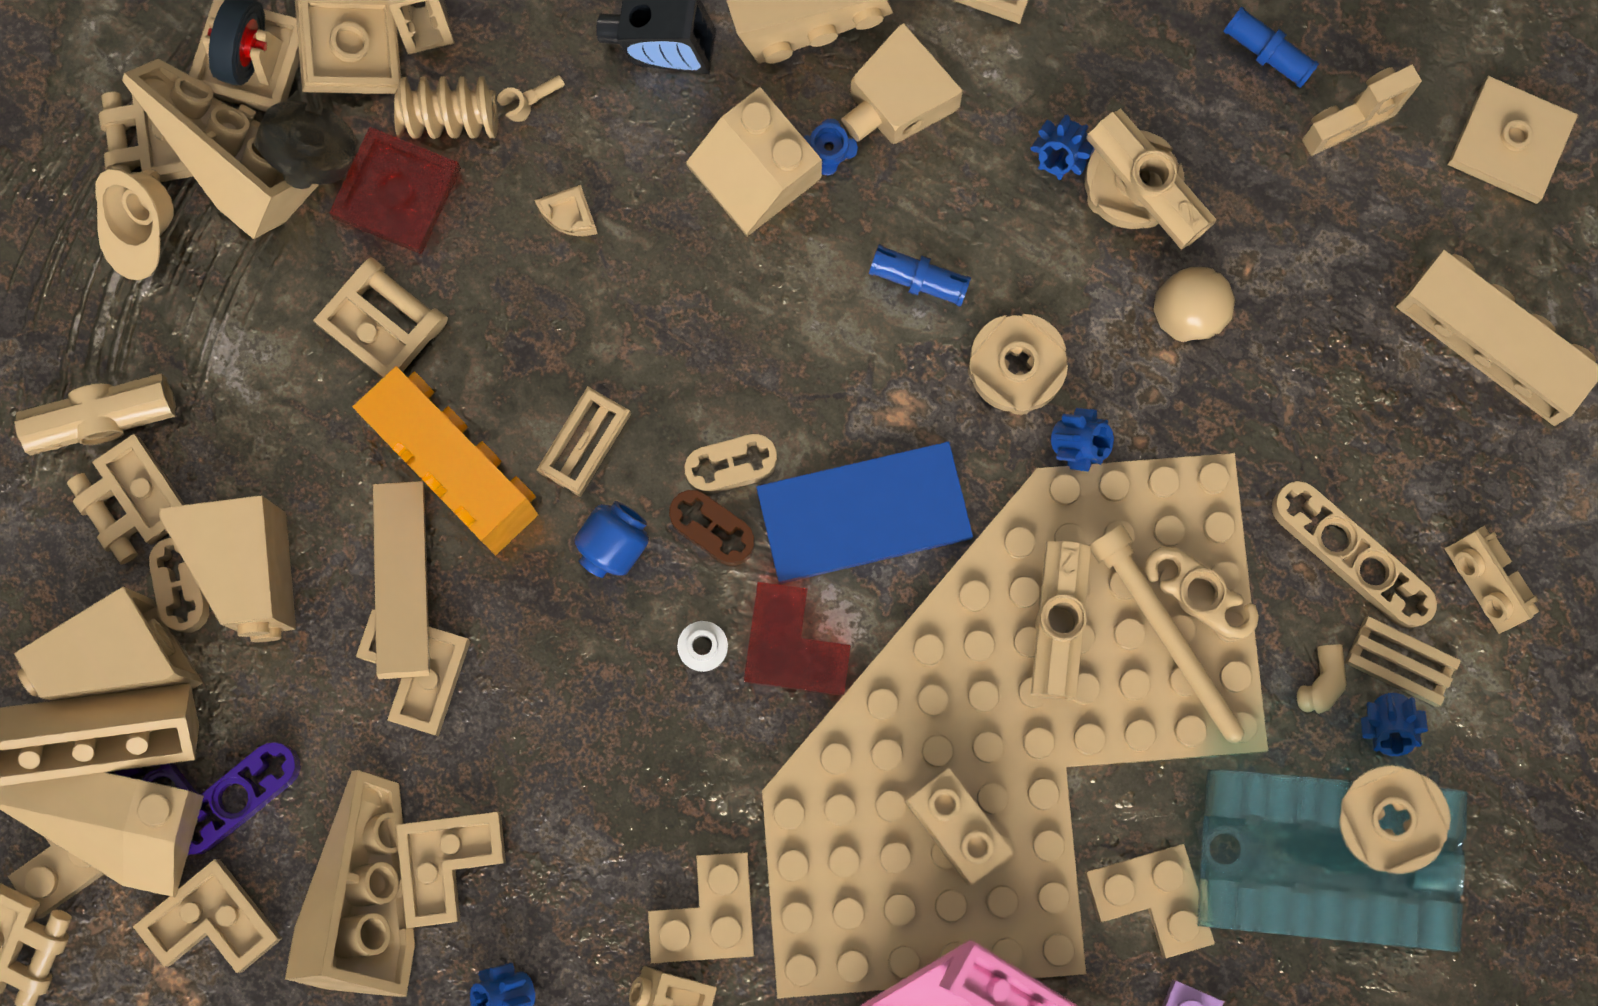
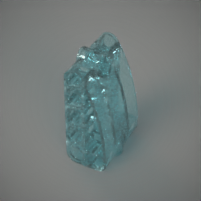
[1197,770,1468,952]

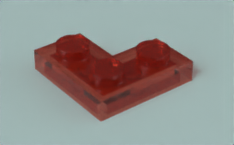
[744,582,851,696]

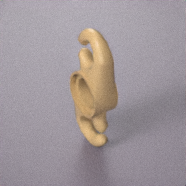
[1144,547,1259,639]

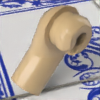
[1297,644,1347,714]

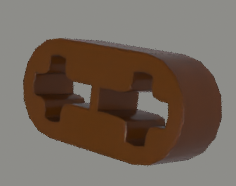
[669,490,755,566]

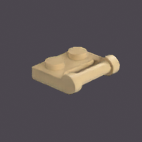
[313,257,448,378]

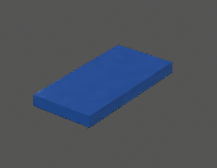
[756,441,973,584]

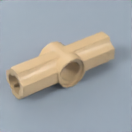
[1086,108,1216,250]
[14,373,176,456]
[1031,541,1091,700]

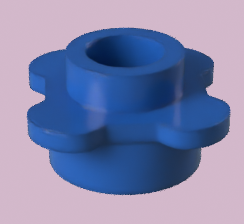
[803,119,858,175]

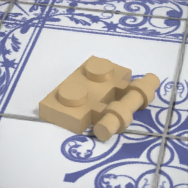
[99,92,193,182]
[67,434,185,565]
[0,883,72,1006]

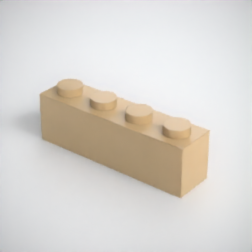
[1396,250,1598,426]
[0,683,199,786]

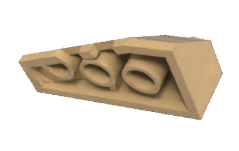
[122,59,333,239]
[285,770,415,997]
[0,772,204,897]

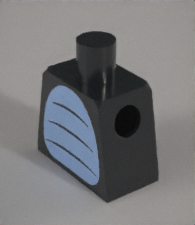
[596,0,716,75]

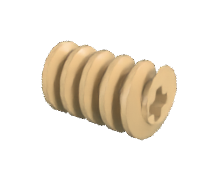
[394,76,499,139]

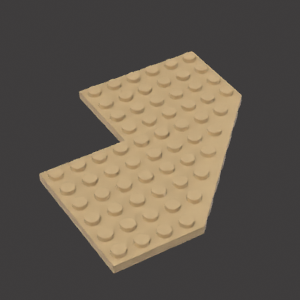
[762,453,1268,999]

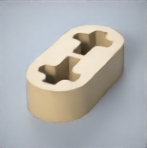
[684,434,777,495]
[149,538,209,633]

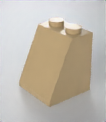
[159,496,296,642]
[14,587,203,701]

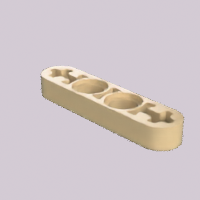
[1272,481,1437,629]

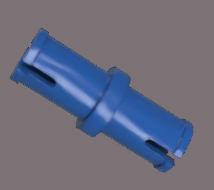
[1223,7,1319,88]
[868,244,971,307]

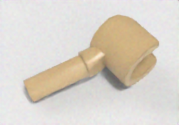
[497,75,565,122]

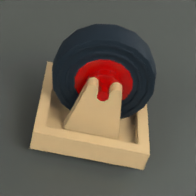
[189,0,300,116]

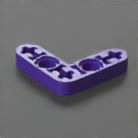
[115,742,301,855]

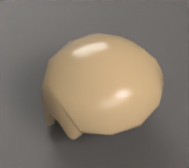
[1154,267,1235,342]

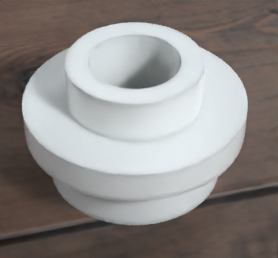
[677,621,728,672]

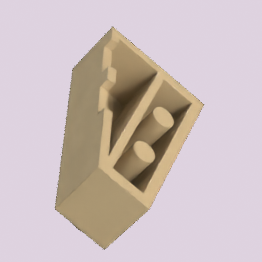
[726,0,893,64]

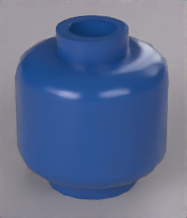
[574,501,649,578]

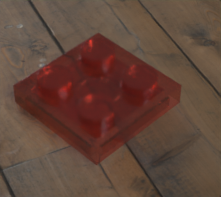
[329,127,461,255]

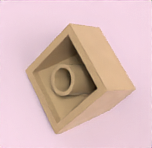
[686,87,822,237]

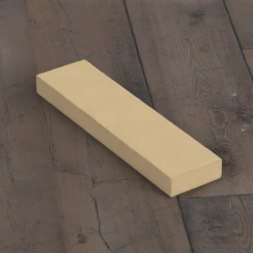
[373,481,430,679]

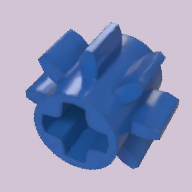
[1031,115,1095,180]
[1051,408,1114,472]
[1361,693,1428,756]
[470,963,535,1006]

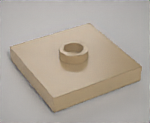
[295,0,401,94]
[1447,76,1578,204]

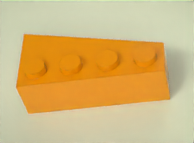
[352,366,539,556]

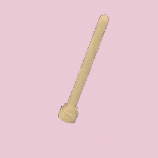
[1088,524,1244,743]

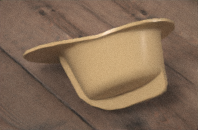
[95,168,174,281]

